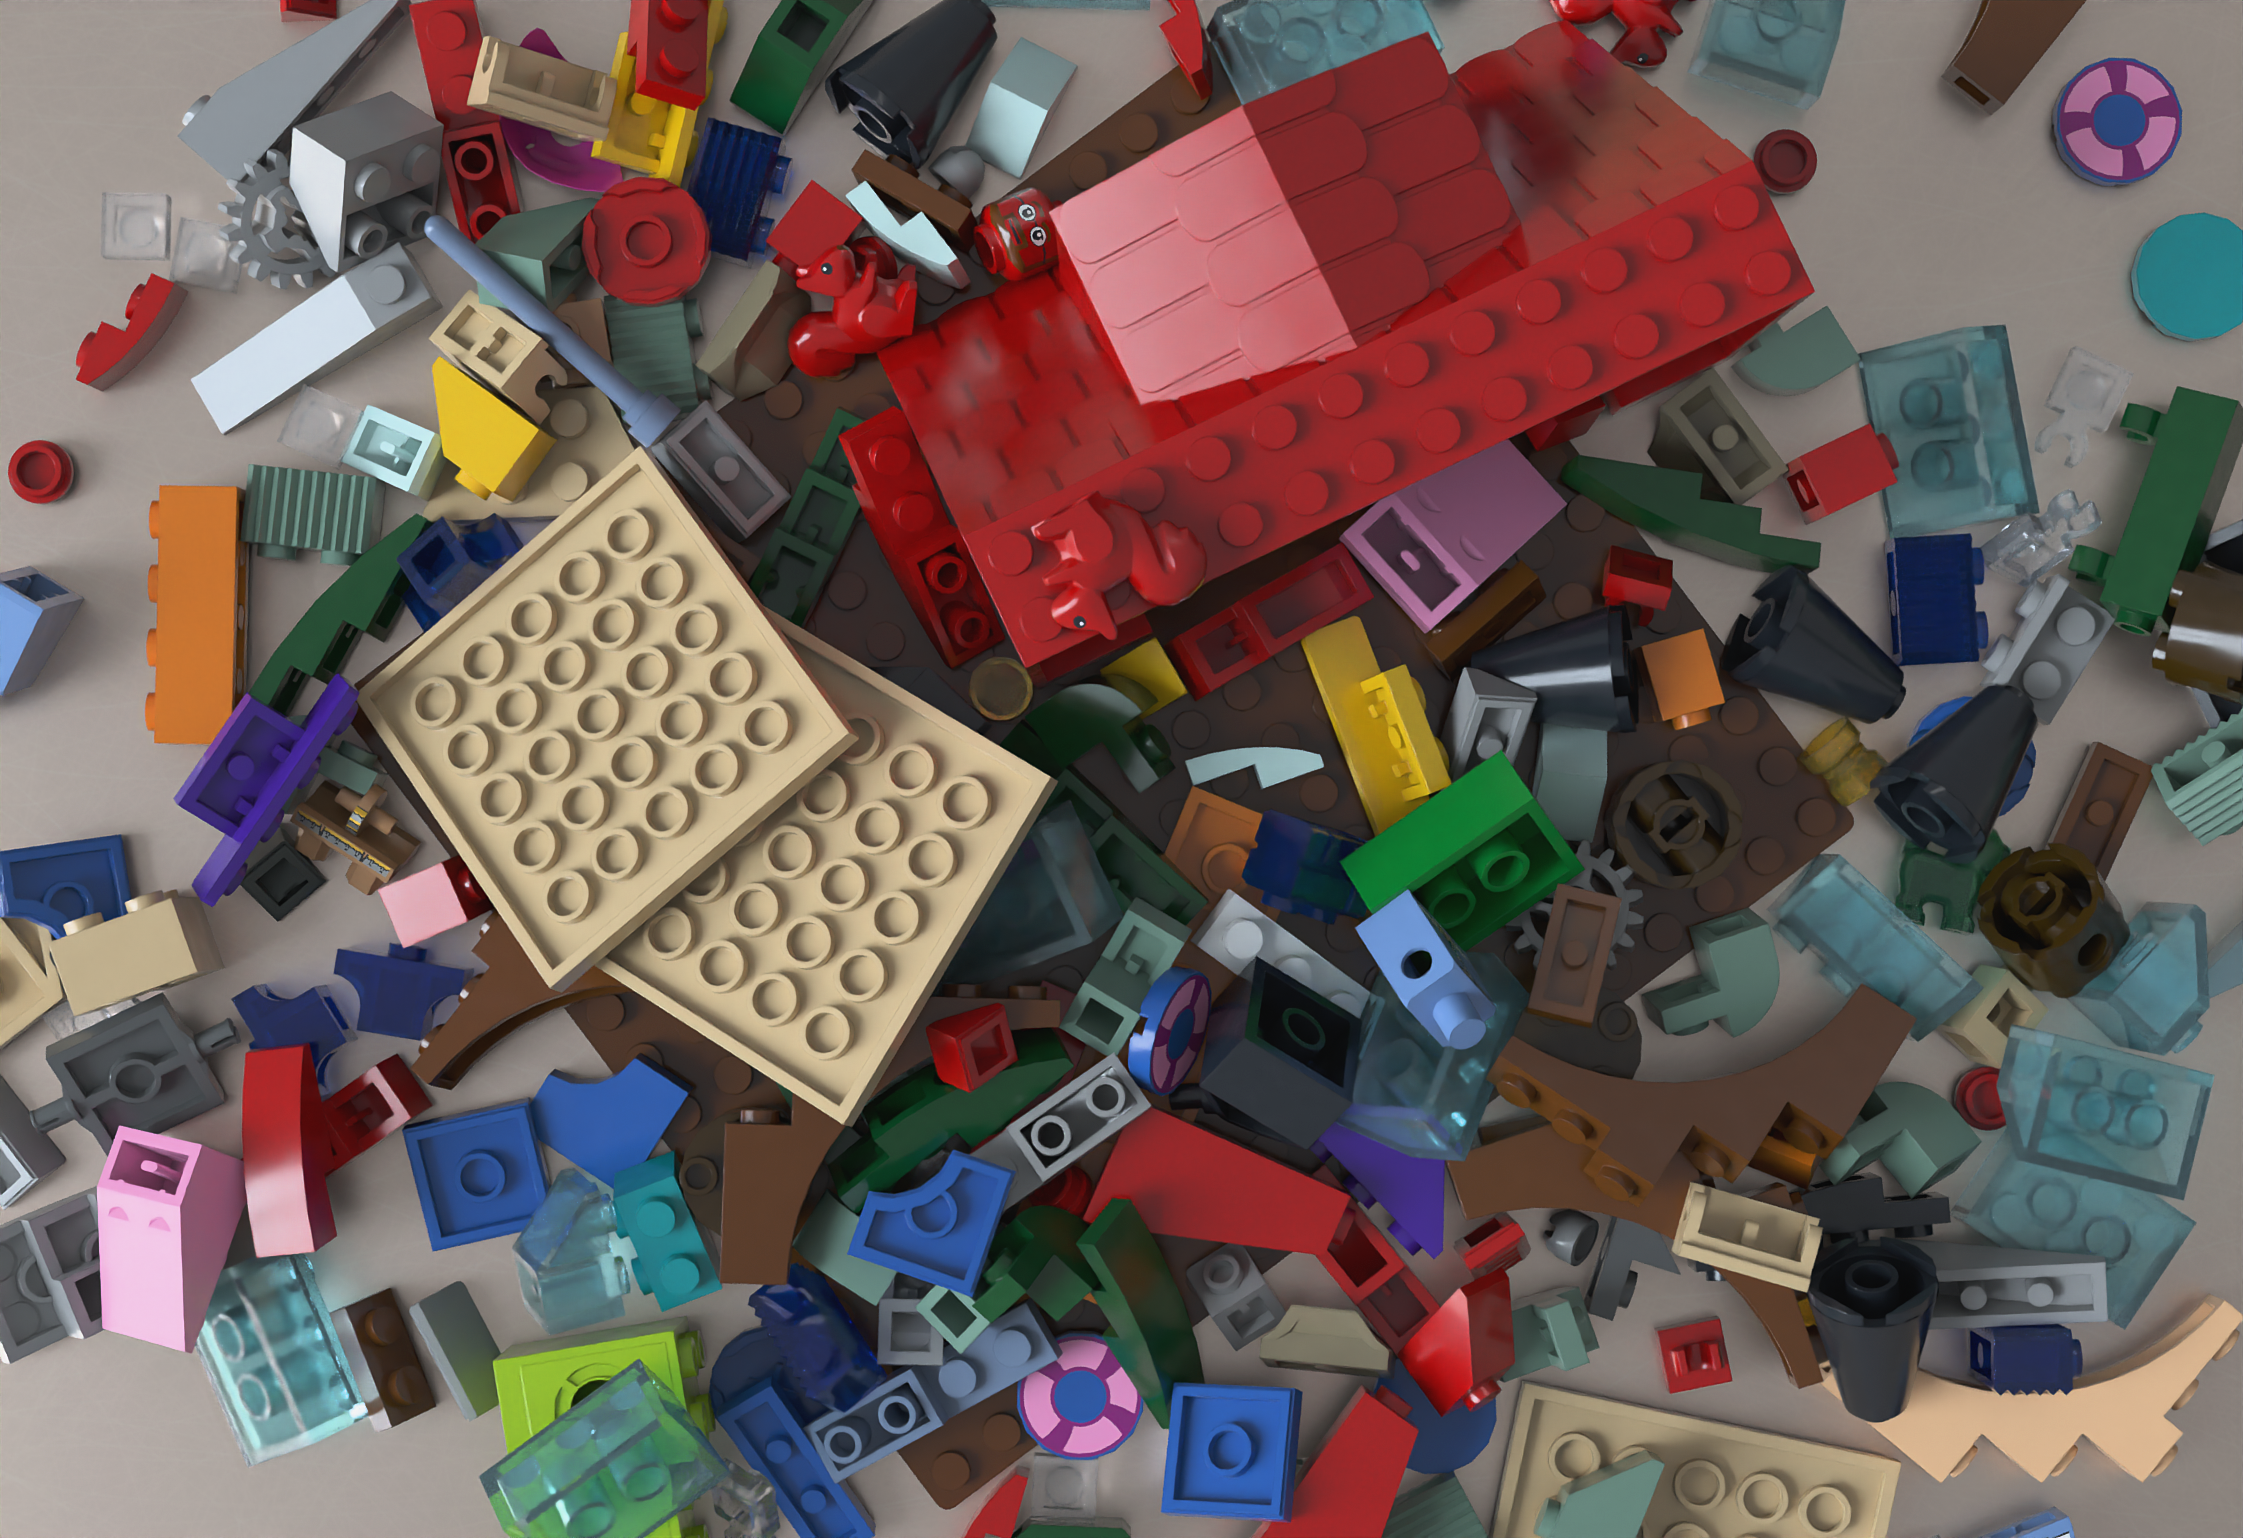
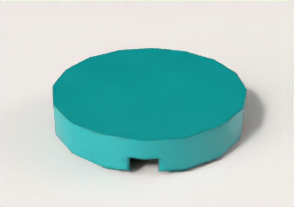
[2131,212,2243,342]

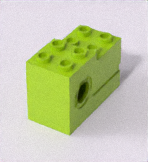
[493,1316,716,1538]

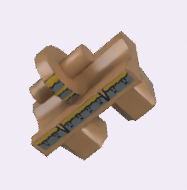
[290,780,421,895]

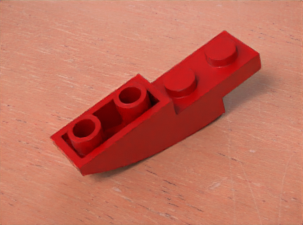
[408,0,524,244]
[627,0,708,111]
[838,406,1005,669]

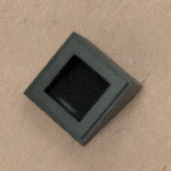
[240,826,326,922]

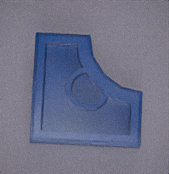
[0,834,132,939]
[530,1052,694,1189]
[847,1150,1017,1297]

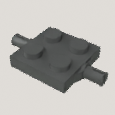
[29,992,241,1157]

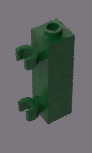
[2068,386,2243,637]

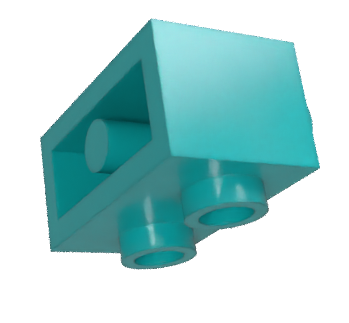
[607,1150,722,1312]

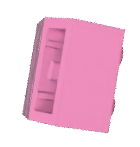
[1339,439,1567,633]
[97,1126,247,1354]

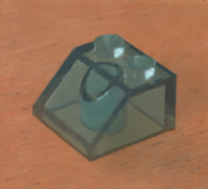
[1687,0,1845,110]

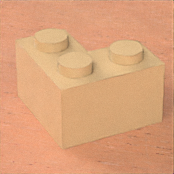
[48,889,225,1017]

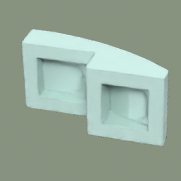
[845,180,971,289]
[1184,747,1324,789]

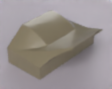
[695,260,811,401]
[1648,367,1789,505]
[1259,1304,1397,1379]

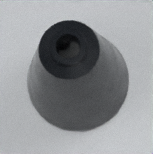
[825,0,997,170]
[1721,565,1906,724]
[1461,604,1639,733]
[1870,685,2038,864]
[1806,1237,1939,1423]

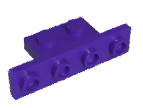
[173,673,360,907]

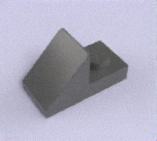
[1584,1216,1681,1321]

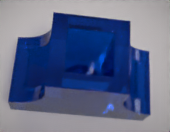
[396,513,524,633]
[333,942,474,1041]
[231,984,358,1098]

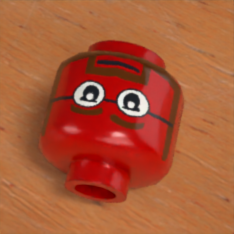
[973,187,1063,281]

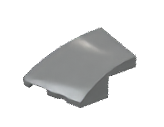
[0,1186,105,1364]

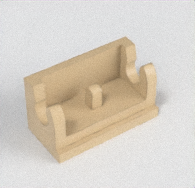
[466,36,617,142]
[428,290,567,425]
[1671,1182,1823,1292]

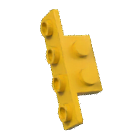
[591,0,728,188]
[1301,616,1452,837]

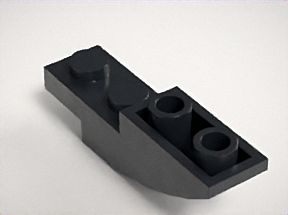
[1687,1172,1951,1281]

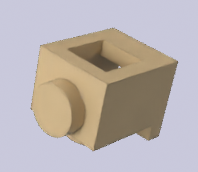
[1929,964,2049,1069]

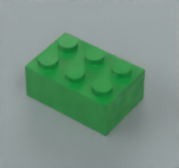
[1340,750,1585,975]

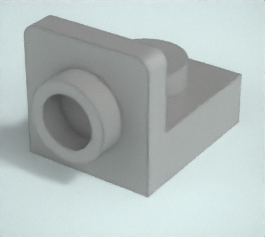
[1186,1243,1286,1351]

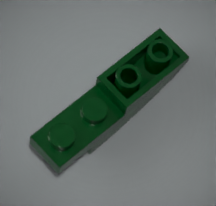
[828,1027,1074,1214]

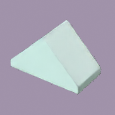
[965,37,1078,180]
[341,405,448,501]
[1532,723,1607,843]

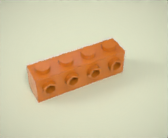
[145,485,249,745]

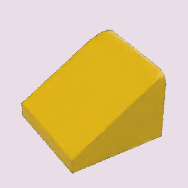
[1100,637,1188,720]

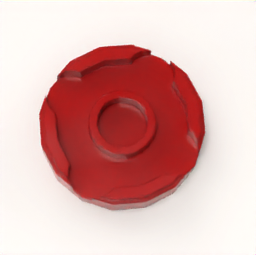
[582,177,712,307]

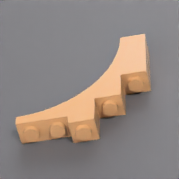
[1819,1294,2243,1483]

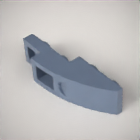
[803,1297,1063,1484]

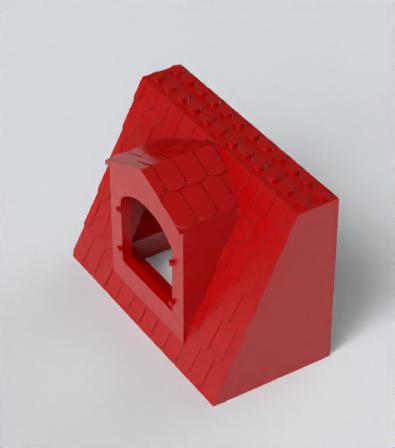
[876,20,1815,690]

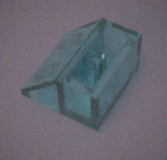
[512,1167,630,1336]

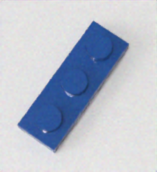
[716,1375,876,1538]

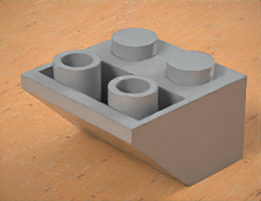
[289,91,444,273]

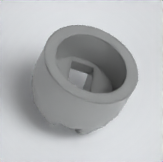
[928,146,985,199]
[1543,1209,1599,1266]

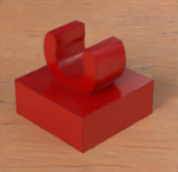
[1603,545,1673,627]
[1654,1316,1733,1394]

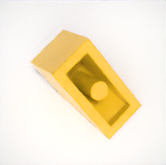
[432,356,557,502]

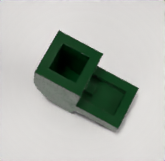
[1025,674,1176,794]
[972,1205,1099,1323]

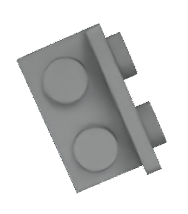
[1980,574,2115,725]

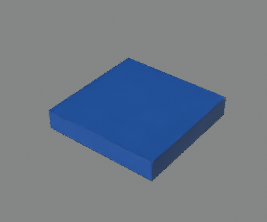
[402,1097,559,1252]
[1161,1383,1303,1523]

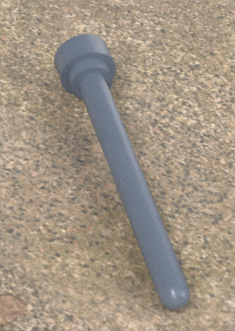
[424,215,681,448]

